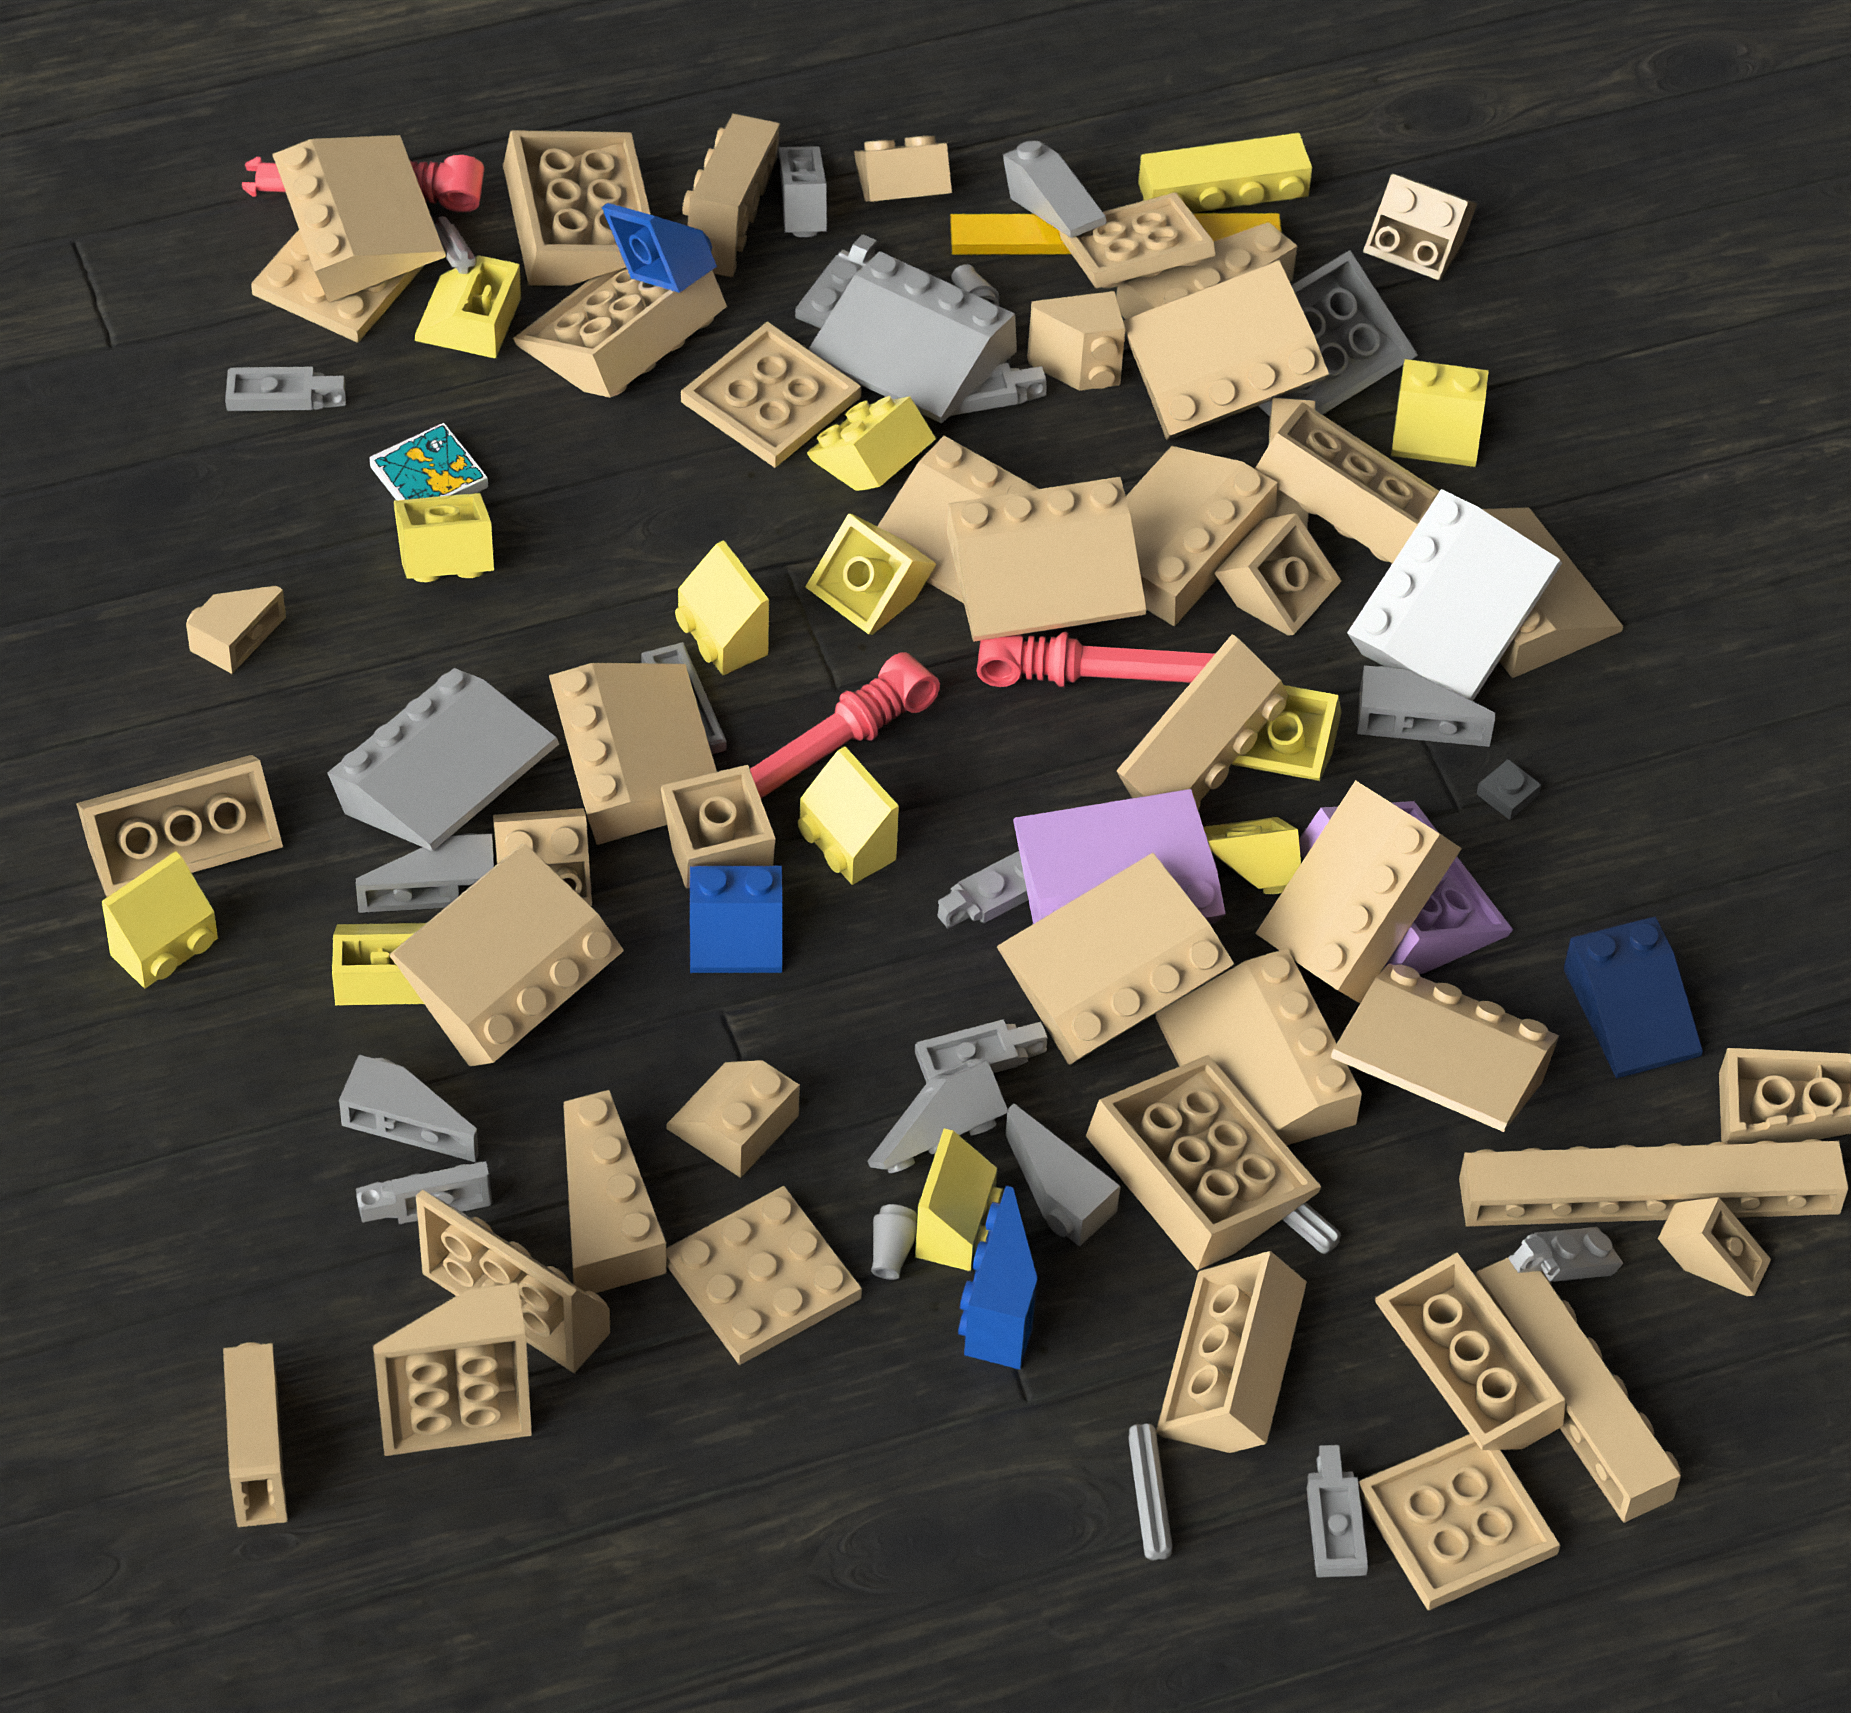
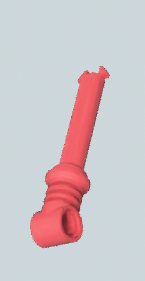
[242,155,484,212]
[976,632,1215,688]
[750,652,940,799]

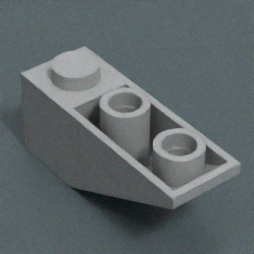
[868,1059,1008,1173]

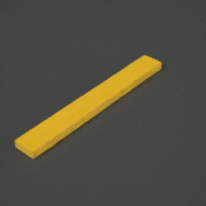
[950,213,1281,254]

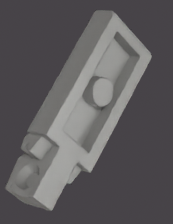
[795,234,877,329]
[950,363,1046,416]
[225,367,346,411]
[937,851,1029,929]
[915,1019,1047,1083]
[356,1161,493,1224]
[1508,1227,1623,1282]
[1307,1445,1368,1577]

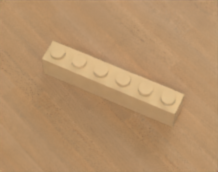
[1476,1257,1681,1523]

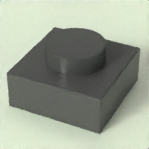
[1477,759,1541,820]

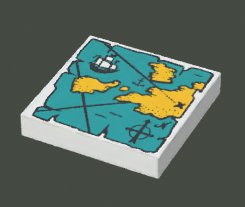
[370,423,488,500]

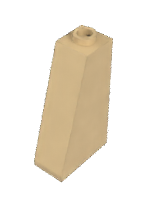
[223,1342,287,1527]

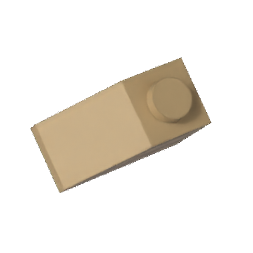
[186,586,286,674]
[1658,1197,1771,1296]

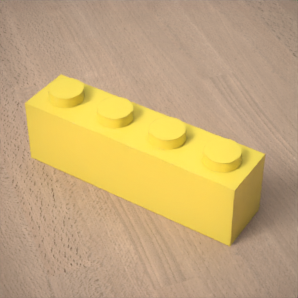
[1139,133,1312,213]

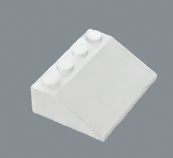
[1347,489,1562,701]

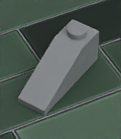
[1003,141,1107,238]
[779,147,827,237]
[1357,665,1495,747]
[356,833,494,913]
[339,1055,479,1162]
[1005,1104,1120,1247]

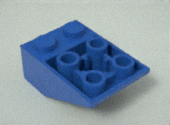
[958,1186,1037,1369]

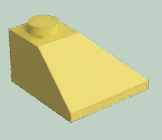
[805,514,936,635]
[1203,817,1301,894]

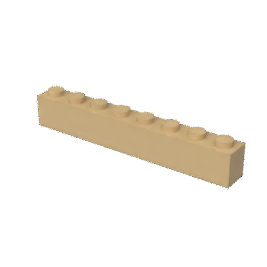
[1459,1139,1848,1226]

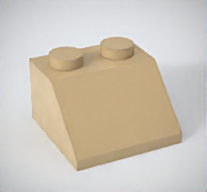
[1027,291,1125,390]
[1214,513,1341,636]
[661,765,776,889]
[667,1060,799,1178]

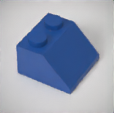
[602,203,717,293]
[690,866,782,973]

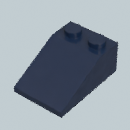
[1563,916,1703,1078]

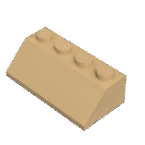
[1255,402,1440,564]
[1117,634,1288,810]
[76,755,283,897]
[1156,1251,1307,1453]
[1376,1252,1565,1451]

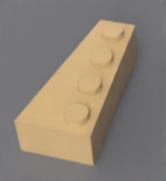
[683,114,780,277]
[1116,222,1297,319]
[1719,1048,1851,1144]
[564,1090,666,1293]

